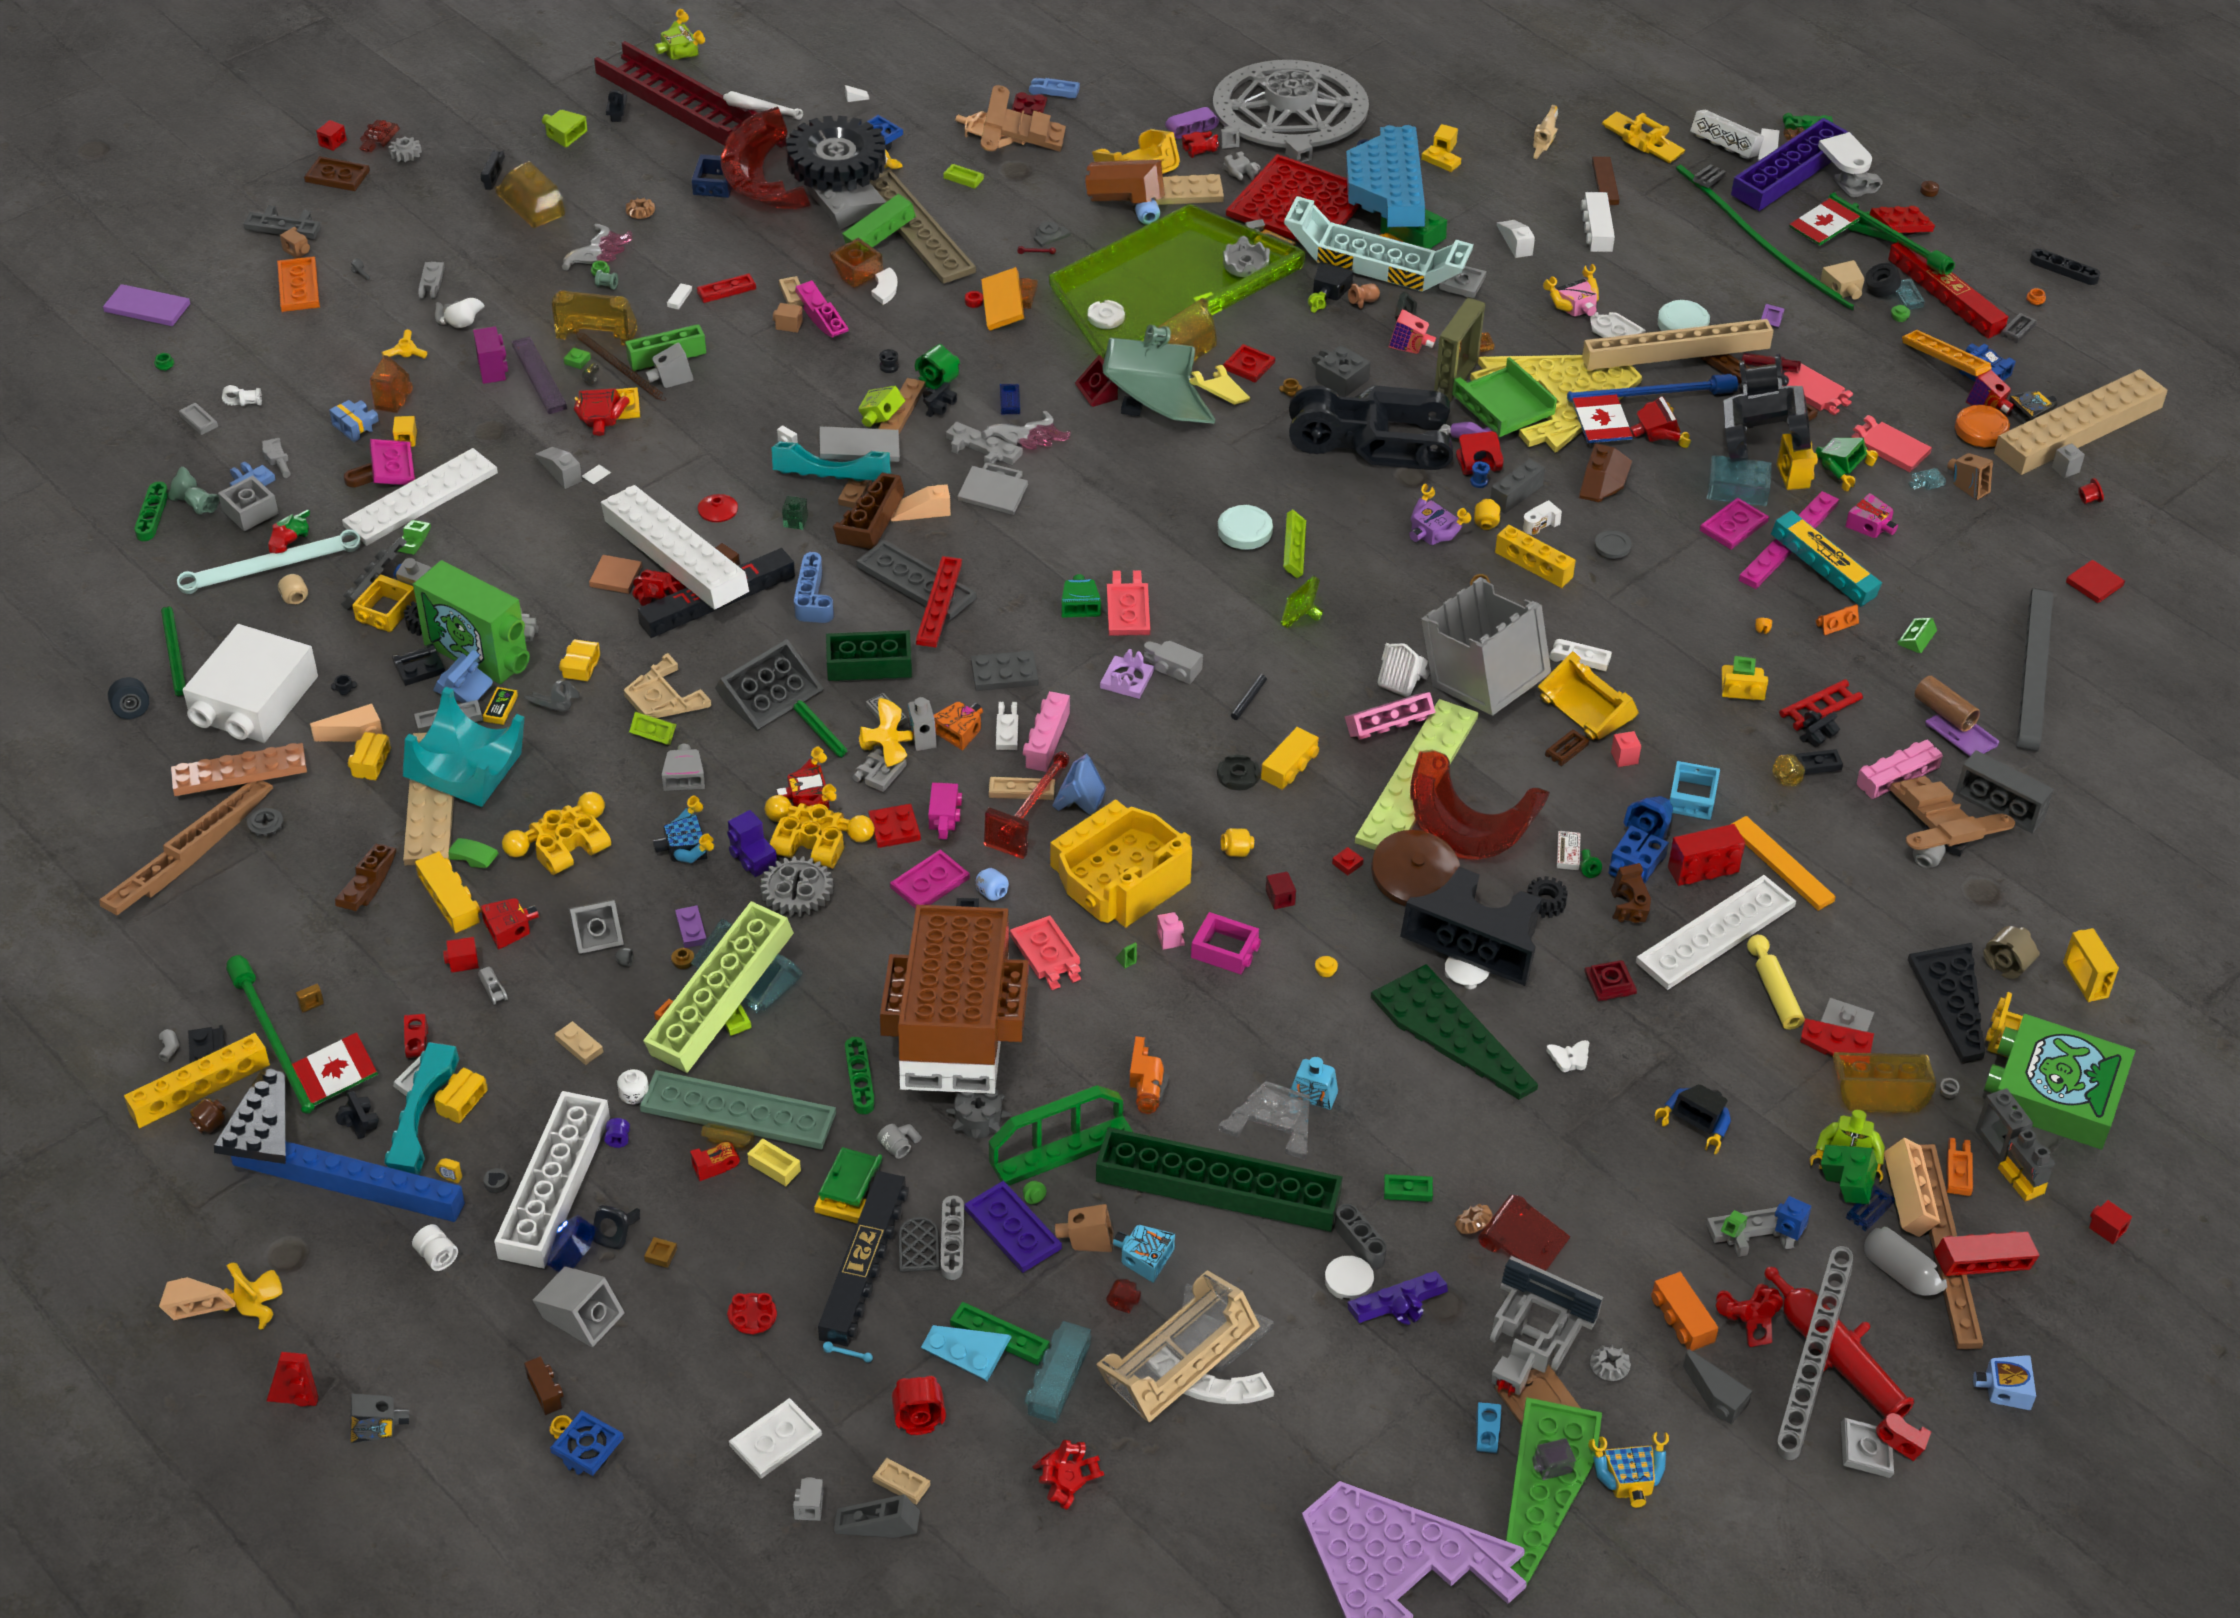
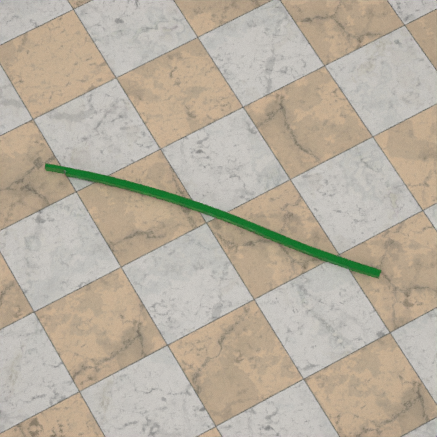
[1676,164,1854,311]

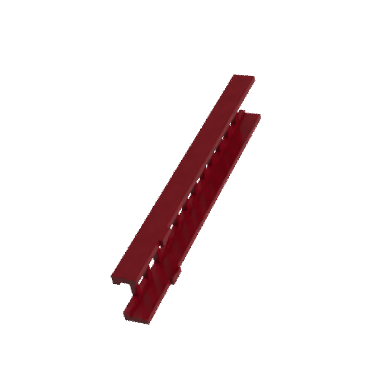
[594,41,786,164]

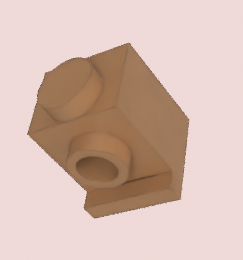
[280,227,310,258]

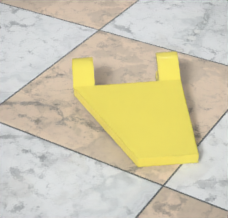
[1189,365,1250,405]

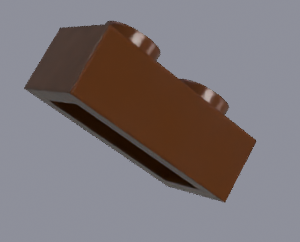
[524,1356,564,1415]

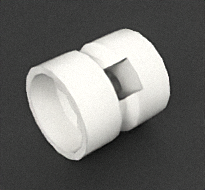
[412,1224,458,1271]

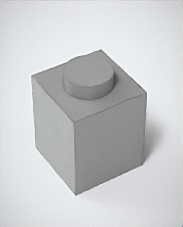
[1285,136,1313,163]
[2052,443,2085,479]

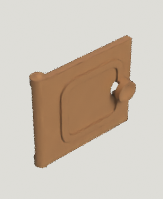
[1495,1364,1580,1426]

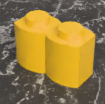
[559,639,600,681]

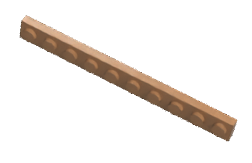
[838,378,926,508]
[1920,1144,1983,1349]

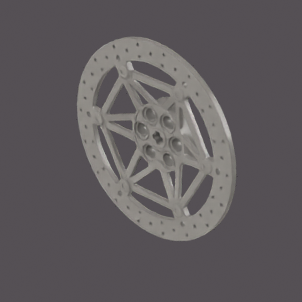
[1213,60,1369,148]

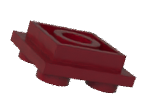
[1011,92,1047,116]
[1584,960,1637,1001]

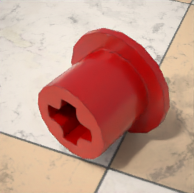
[2078,478,2104,504]

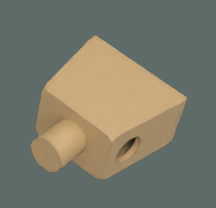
[1820,260,1864,300]

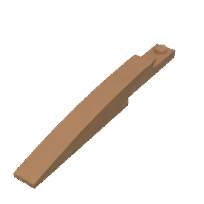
[99,780,273,915]

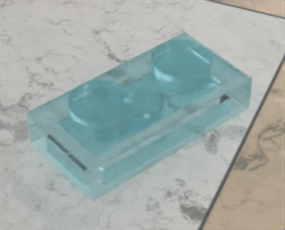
[1896,279,1925,309]

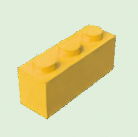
[1261,727,1319,790]

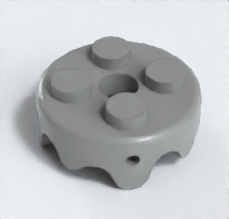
[1223,236,1270,279]

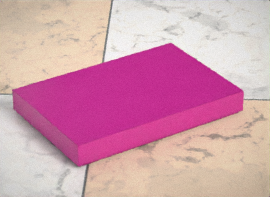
[369,439,415,485]
[1700,498,1769,549]
[890,849,970,909]

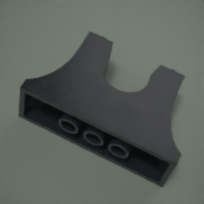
[1400,867,1542,986]

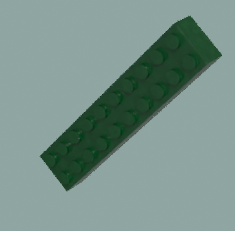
[1096,1127,1343,1232]

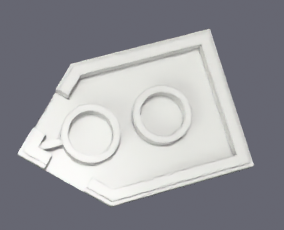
[1590,312,1646,338]

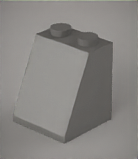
[533,1266,625,1347]

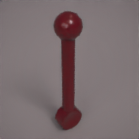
[1017,246,1056,254]

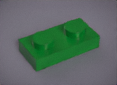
[1384,1174,1433,1202]

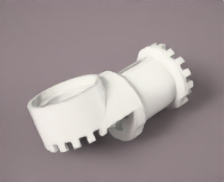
[222,385,262,406]

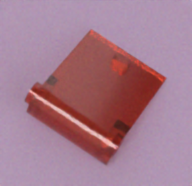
[1478,1195,1571,1271]

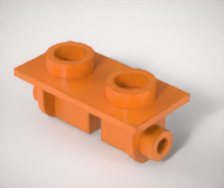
[1816,604,1859,635]

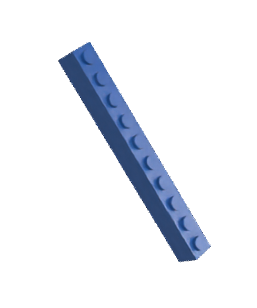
[231,1141,465,1222]

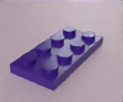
[964,1180,1062,1273]

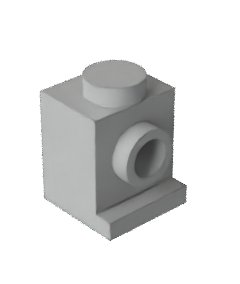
[793,1477,824,1521]

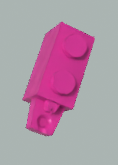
[928,783,962,839]

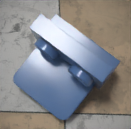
[433,650,493,703]
[1052,754,1106,815]

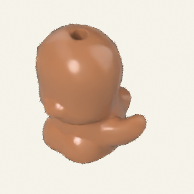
[1348,283,1380,309]

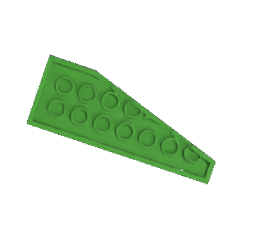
[1505,1397,1602,1589]

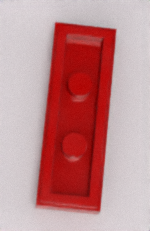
[697,273,756,303]

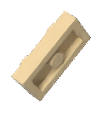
[779,276,804,306]
[555,1021,603,1065]

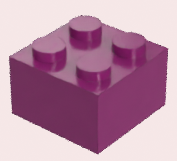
[473,326,508,384]

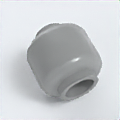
[1913,845,1946,868]

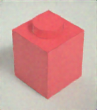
[1611,731,1641,767]

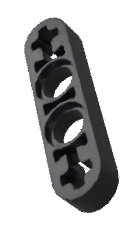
[2030,249,2101,285]

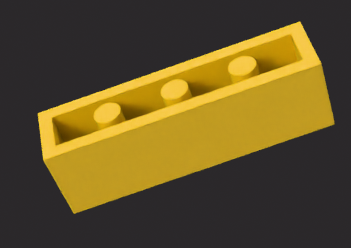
[415,851,481,933]

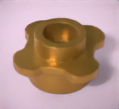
[1279,378,1302,397]

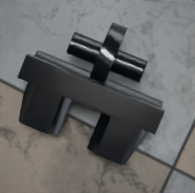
[606,90,627,122]
[923,382,957,417]
[1800,710,1840,747]
[335,1091,379,1139]

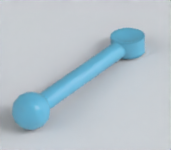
[823,1342,873,1363]

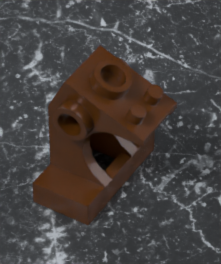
[1611,863,1651,923]

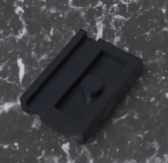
[188,1025,225,1063]

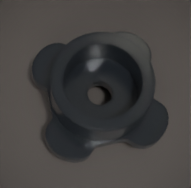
[331,674,357,695]

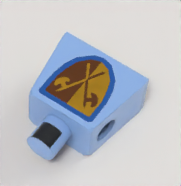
[1973,1355,2036,1410]

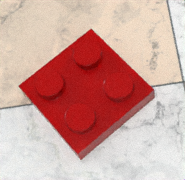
[868,804,921,848]

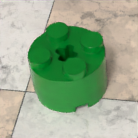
[915,344,960,390]

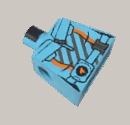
[1288,1057,1338,1110]
[1113,1225,1175,1283]

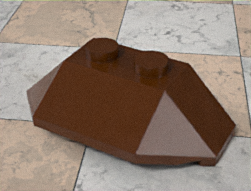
[1579,443,1632,502]

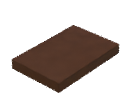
[304,156,370,191]

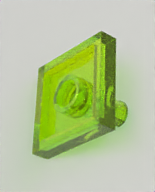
[1281,576,1323,628]

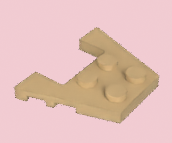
[624,653,711,718]

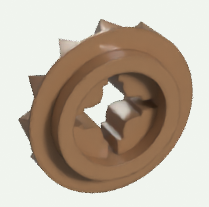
[626,197,655,219]
[1455,1204,1493,1234]

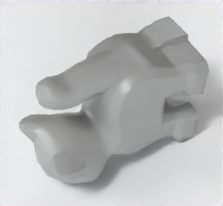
[1223,151,1261,181]

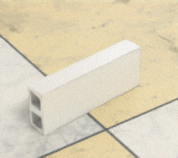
[667,283,692,310]

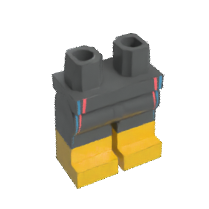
[1998,1129,2055,1202]

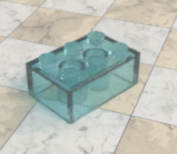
[1707,455,1772,506]

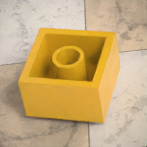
[1776,434,1818,490]

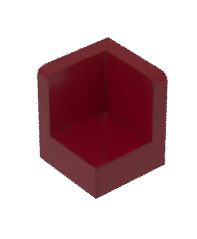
[1266,872,1296,910]

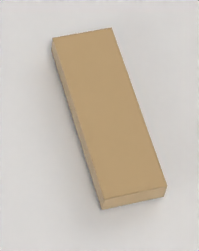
[989,777,1055,800]

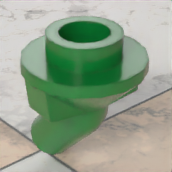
[1580,849,1602,878]

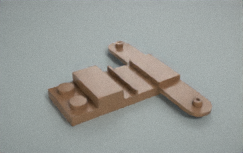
[980,85,1066,152]
[1889,776,2015,850]

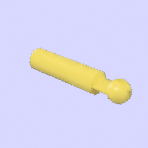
[1747,934,1805,1030]

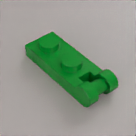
[1783,113,1833,132]

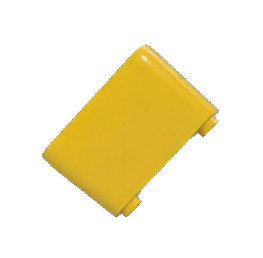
[1092,129,1180,174]
[1538,651,1639,740]

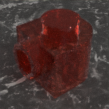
[1106,1279,1141,1314]

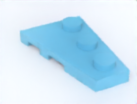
[921,1325,1011,1382]

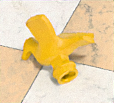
[859,698,913,767]
[223,1263,283,1330]

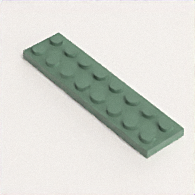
[640,1070,836,1150]

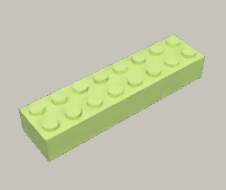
[643,901,794,1073]

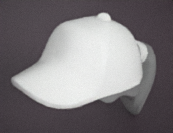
[435,298,484,328]

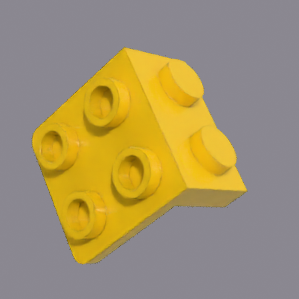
[1721,665,1768,700]
[1985,992,2023,1058]

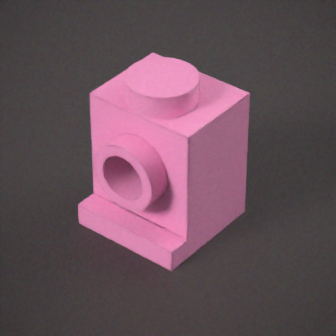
[1157,912,1185,950]

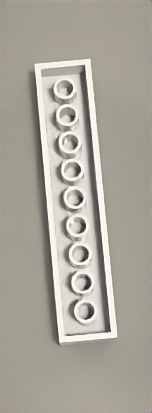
[601,485,749,610]

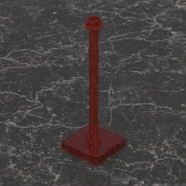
[984,751,1069,859]

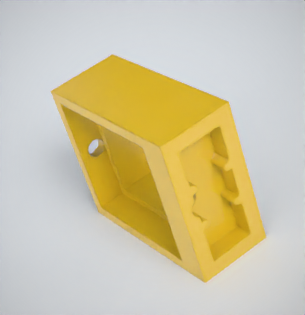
[352,574,416,632]
[2063,928,2119,1002]

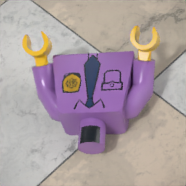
[1409,484,1471,545]

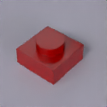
[1332,847,1364,876]

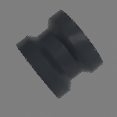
[879,349,899,373]

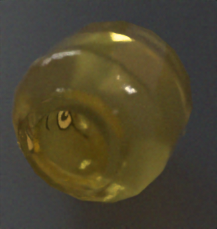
[1772,754,1805,786]

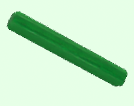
[793,700,847,758]

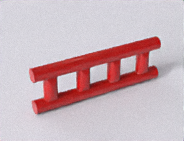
[1779,679,1863,731]

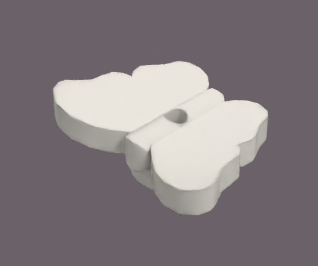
[1546,1040,1589,1072]

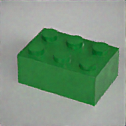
[1381,209,1447,249]

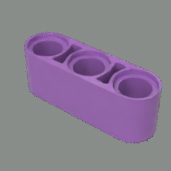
[1165,107,1219,139]

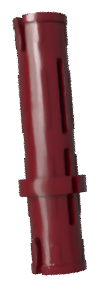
[1742,352,1801,373]

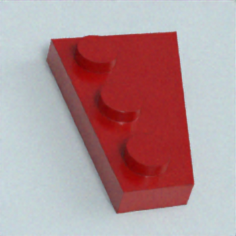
[1800,1018,1874,1076]
[266,1352,319,1406]

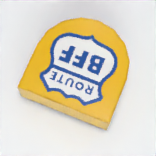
[435,1158,462,1183]

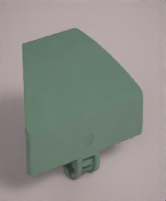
[1103,325,1215,424]

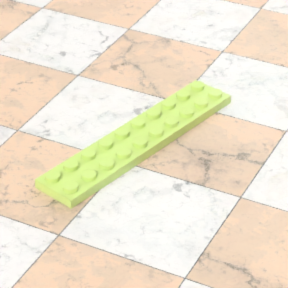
[1355,699,1478,850]

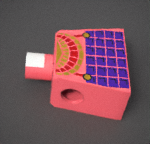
[1389,309,1436,354]

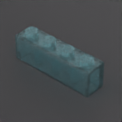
[1025,1321,1091,1423]

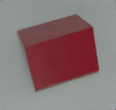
[1075,355,1118,407]

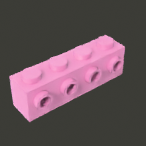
[1023,691,1070,772]
[1345,692,1436,740]

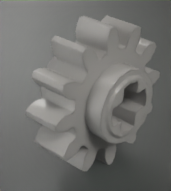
[388,136,422,162]

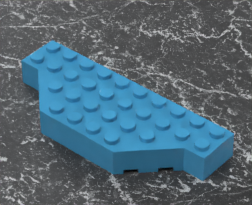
[1346,125,1425,227]

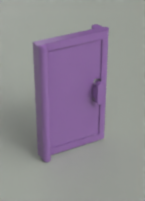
[1925,714,1999,756]

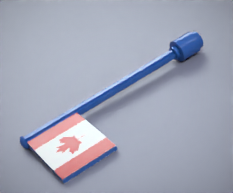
[1567,374,1738,443]

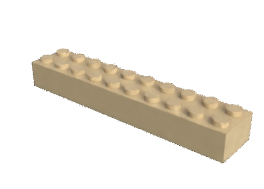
[1994,369,2168,475]

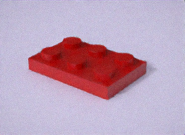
[1869,206,1935,233]

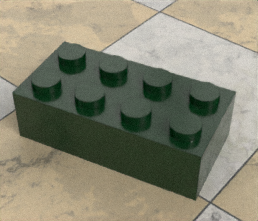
[826,630,912,681]

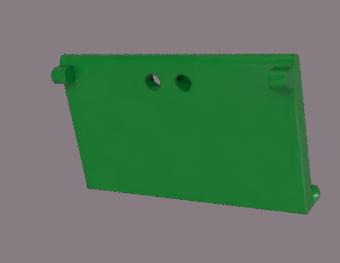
[818,1147,882,1207]

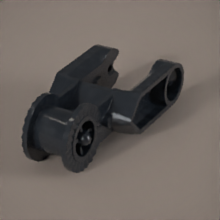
[1724,354,1811,463]
[1289,385,1453,470]

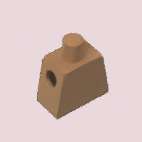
[1055,1204,1114,1252]

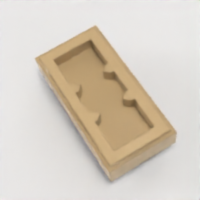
[873,1458,930,1505]

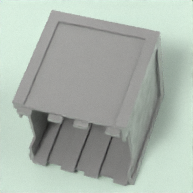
[1421,577,1551,716]

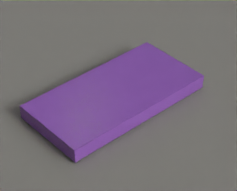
[103,284,190,326]

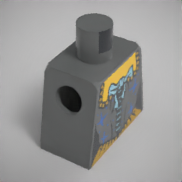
[2009,390,2057,425]
[350,1394,409,1443]

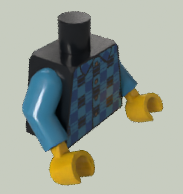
[653,796,714,863]

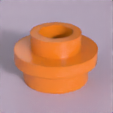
[2027,288,2046,305]

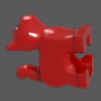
[1182,131,1219,158]

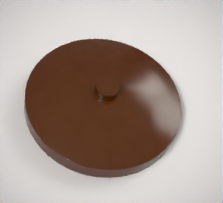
[1371,830,1460,906]

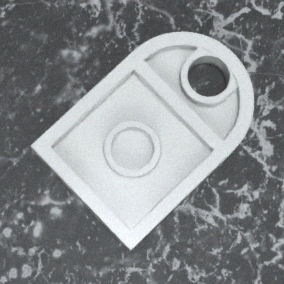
[1818,132,1872,174]

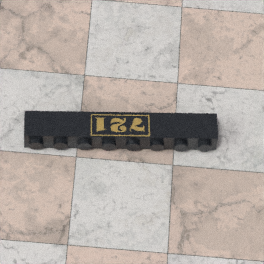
[818,1171,909,1347]

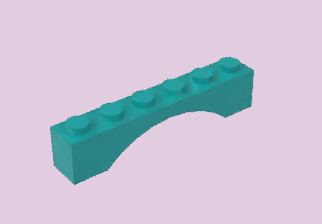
[771,441,891,482]
[385,1042,459,1175]

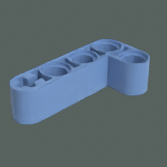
[794,552,834,623]

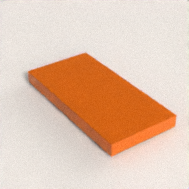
[277,257,320,312]

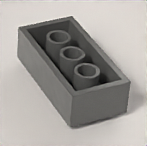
[1955,750,2054,834]

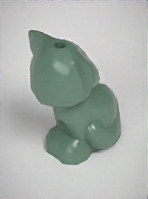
[168,466,220,515]

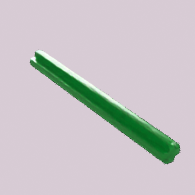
[161,606,186,697]

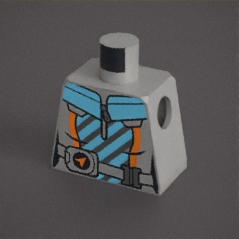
[908,697,937,751]

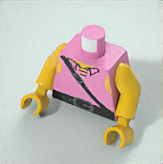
[1543,264,1599,317]

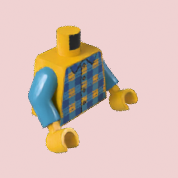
[1588,1432,1669,1508]

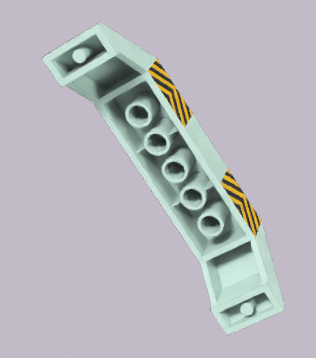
[1284,196,1474,292]

